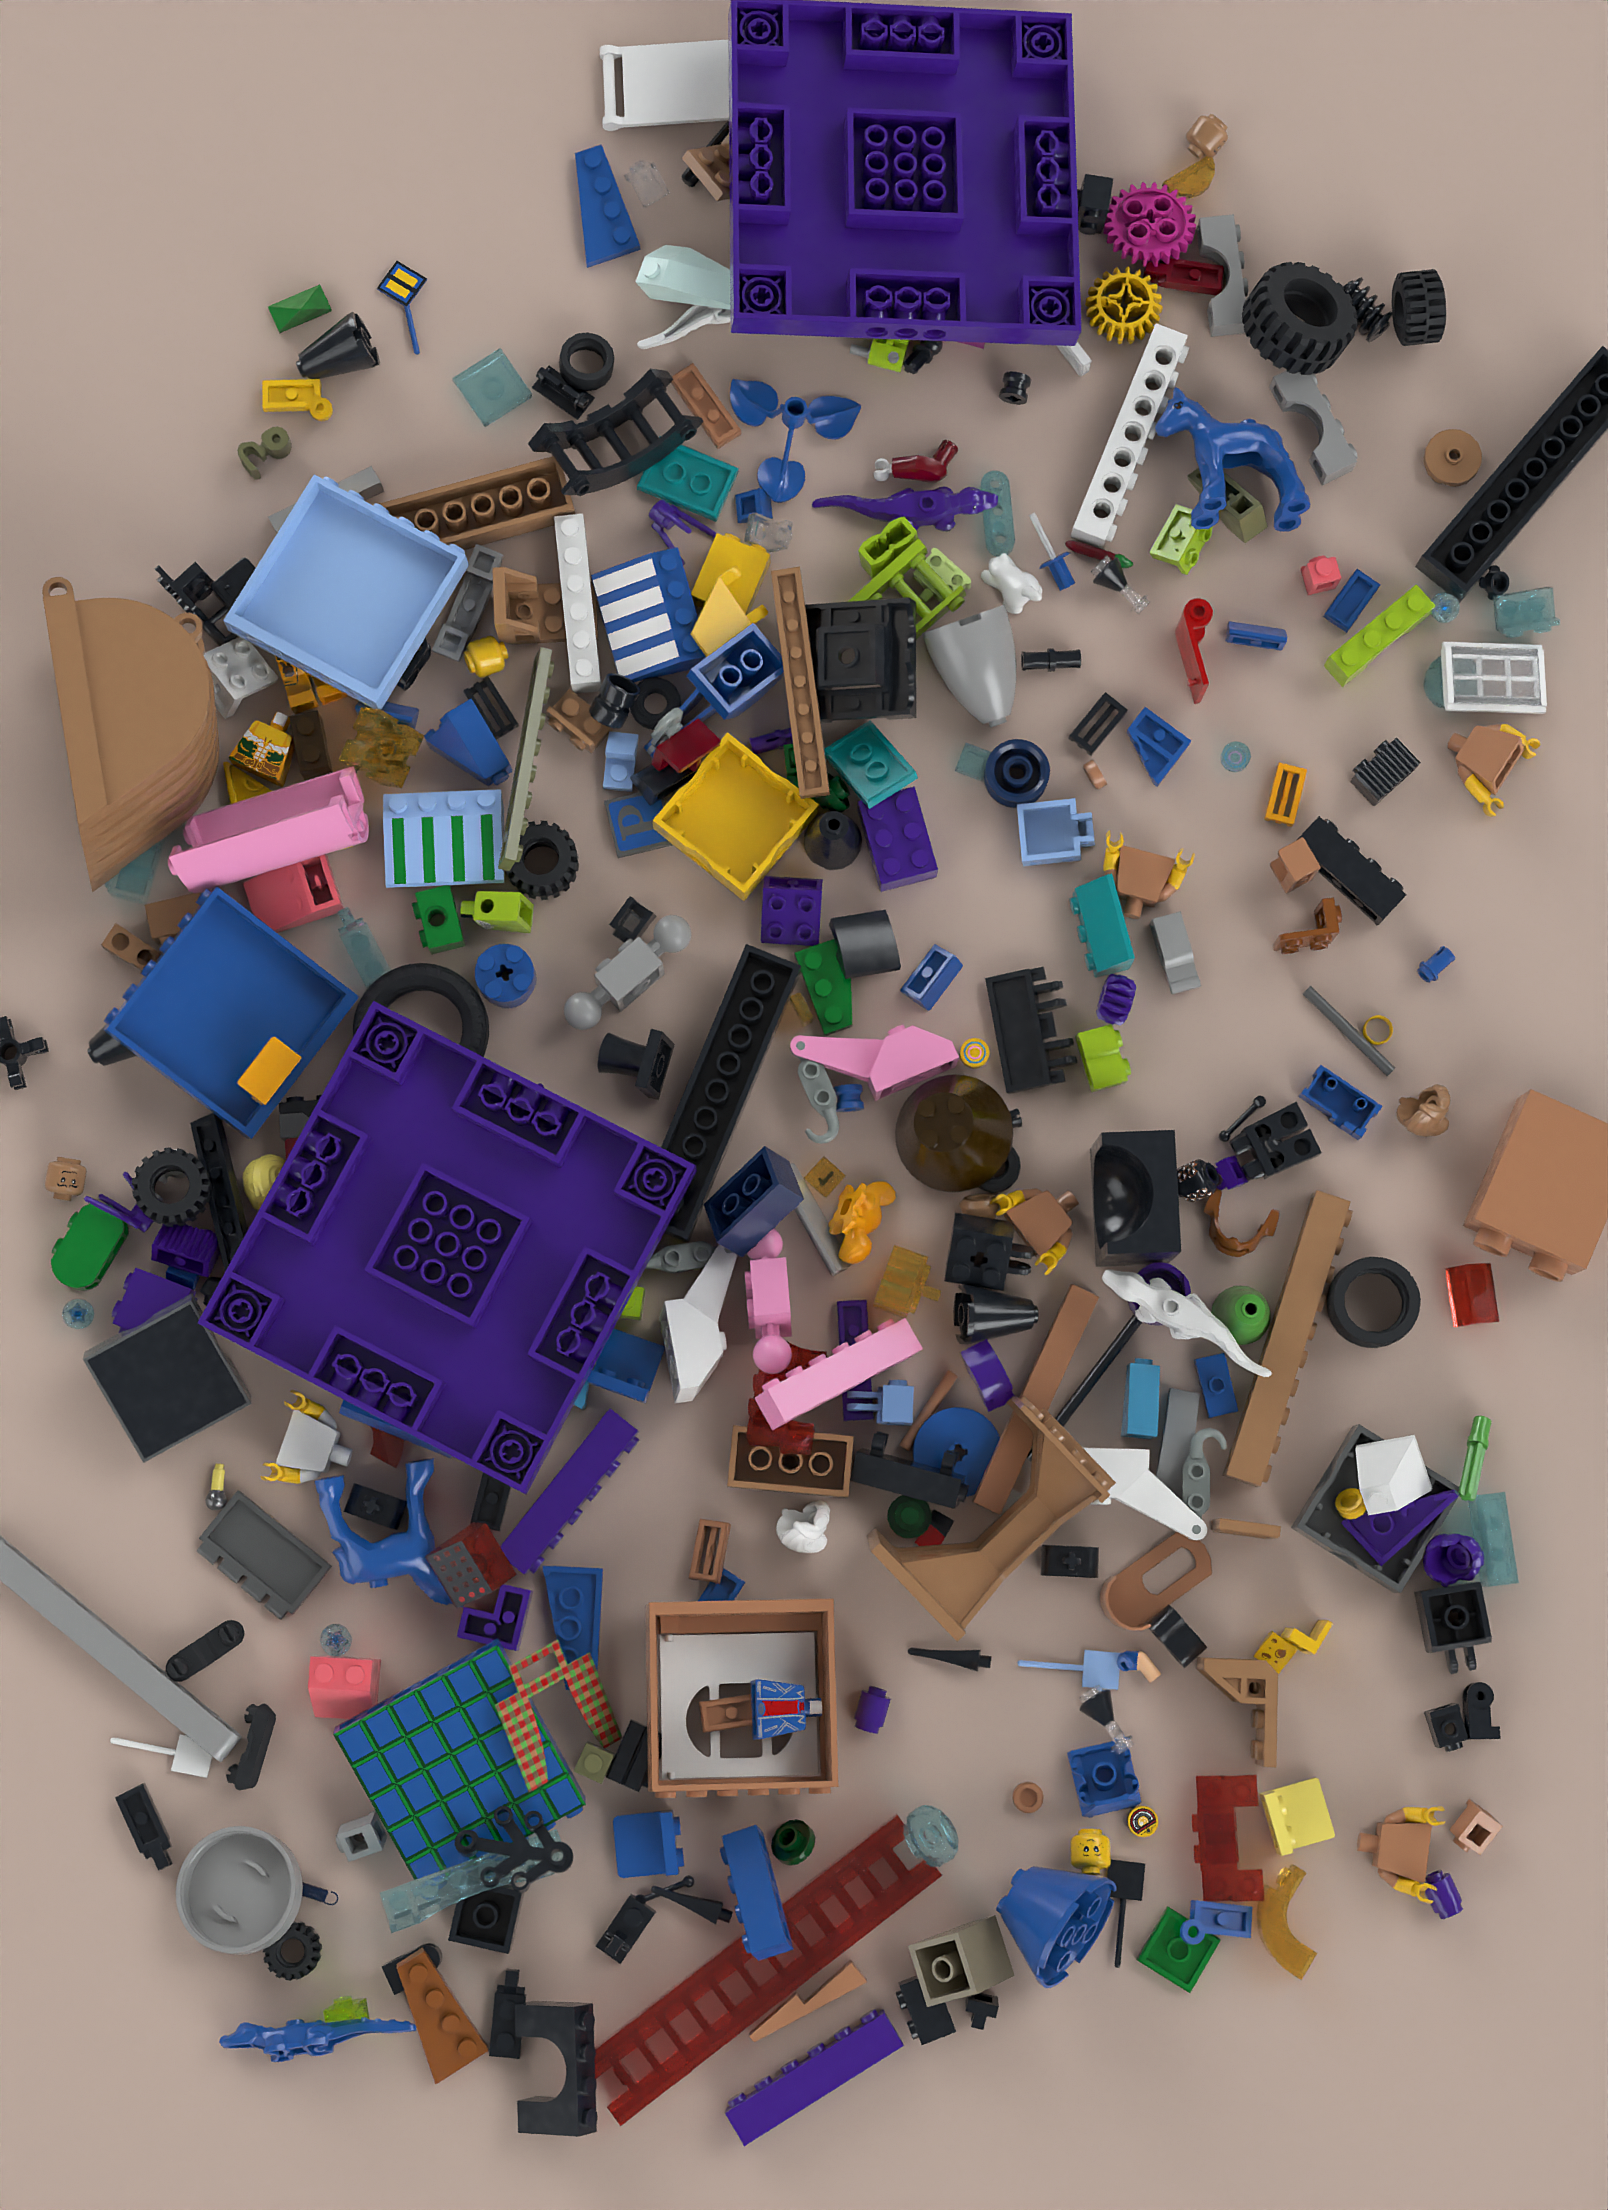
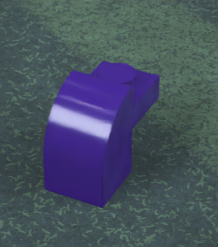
[960,1339,1014,1412]

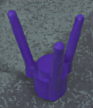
[648,499,716,566]
[84,1172,154,1233]

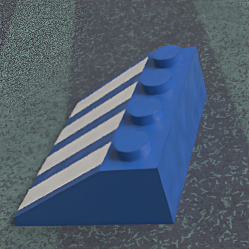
[591,547,706,682]

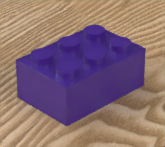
[857,786,938,892]

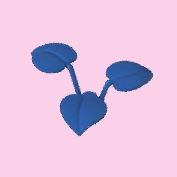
[730,379,861,503]

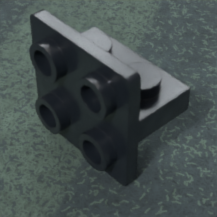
[155,562,214,622]

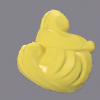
[242,1154,285,1211]

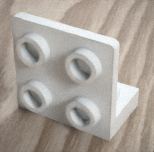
[204,637,278,719]

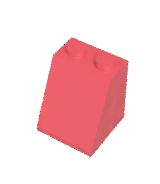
[308,1655,381,1719]

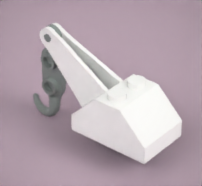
[645,1241,737,1403]
[1084,1428,1227,1540]

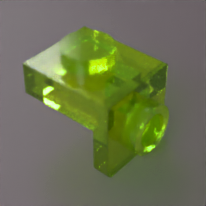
[323,1996,370,2023]

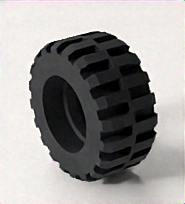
[1242,262,1357,375]

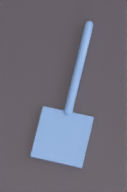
[1017,1650,1120,1690]

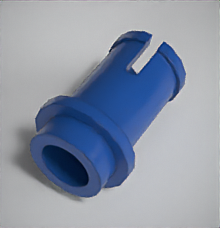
[1417,946,1455,983]

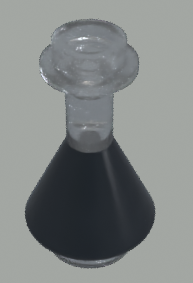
[1091,556,1150,614]
[1079,1685,1134,1754]

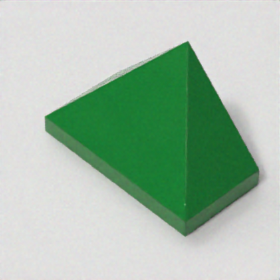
[268,284,332,333]

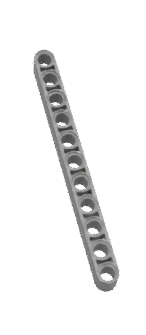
[0,1536,242,1762]

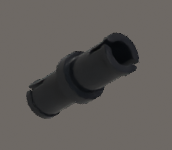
[1021,648,1081,672]

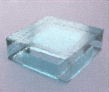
[955,743,991,781]

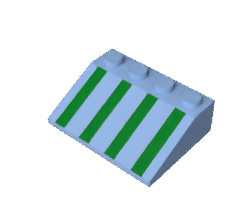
[383,789,504,888]

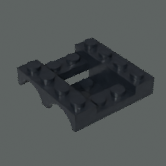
[805,597,917,724]

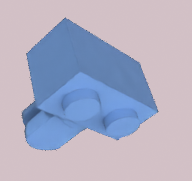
[847,1380,914,1426]

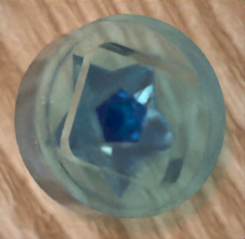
[1430,592,1460,623]
[62,1299,94,1329]
[320,1624,352,1656]

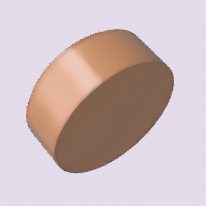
[1083,760,1107,790]
[1012,1782,1044,1813]

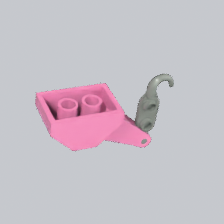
[790,1025,959,1144]

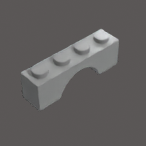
[1196,214,1248,337]
[1269,371,1358,485]

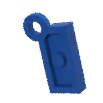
[1180,1900,1253,1945]

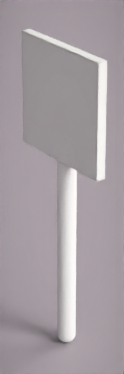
[110,1734,212,1778]

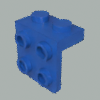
[613,1809,684,1878]

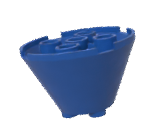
[996,1866,1116,1988]

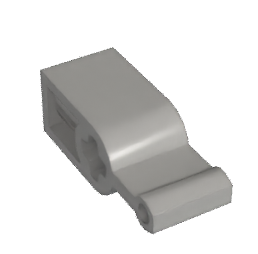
[1149,911,1201,995]

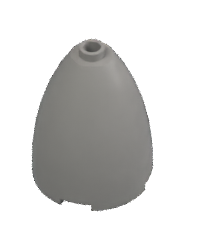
[922,605,1016,728]

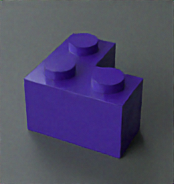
[457,1584,533,1651]

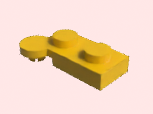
[262,379,333,421]

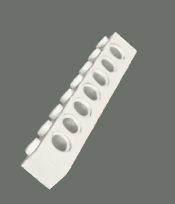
[1071,323,1190,549]

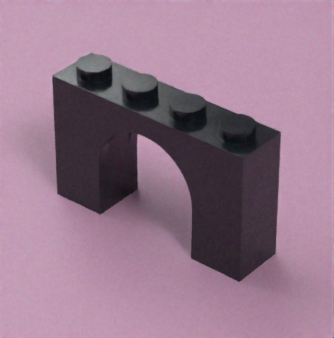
[515,2001,598,2137]

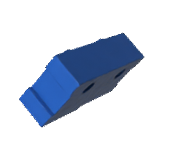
[1298,1065,1383,1140]

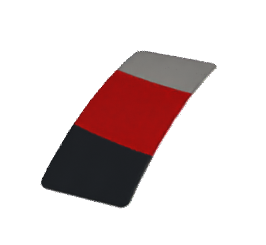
[912,1509,954,1547]

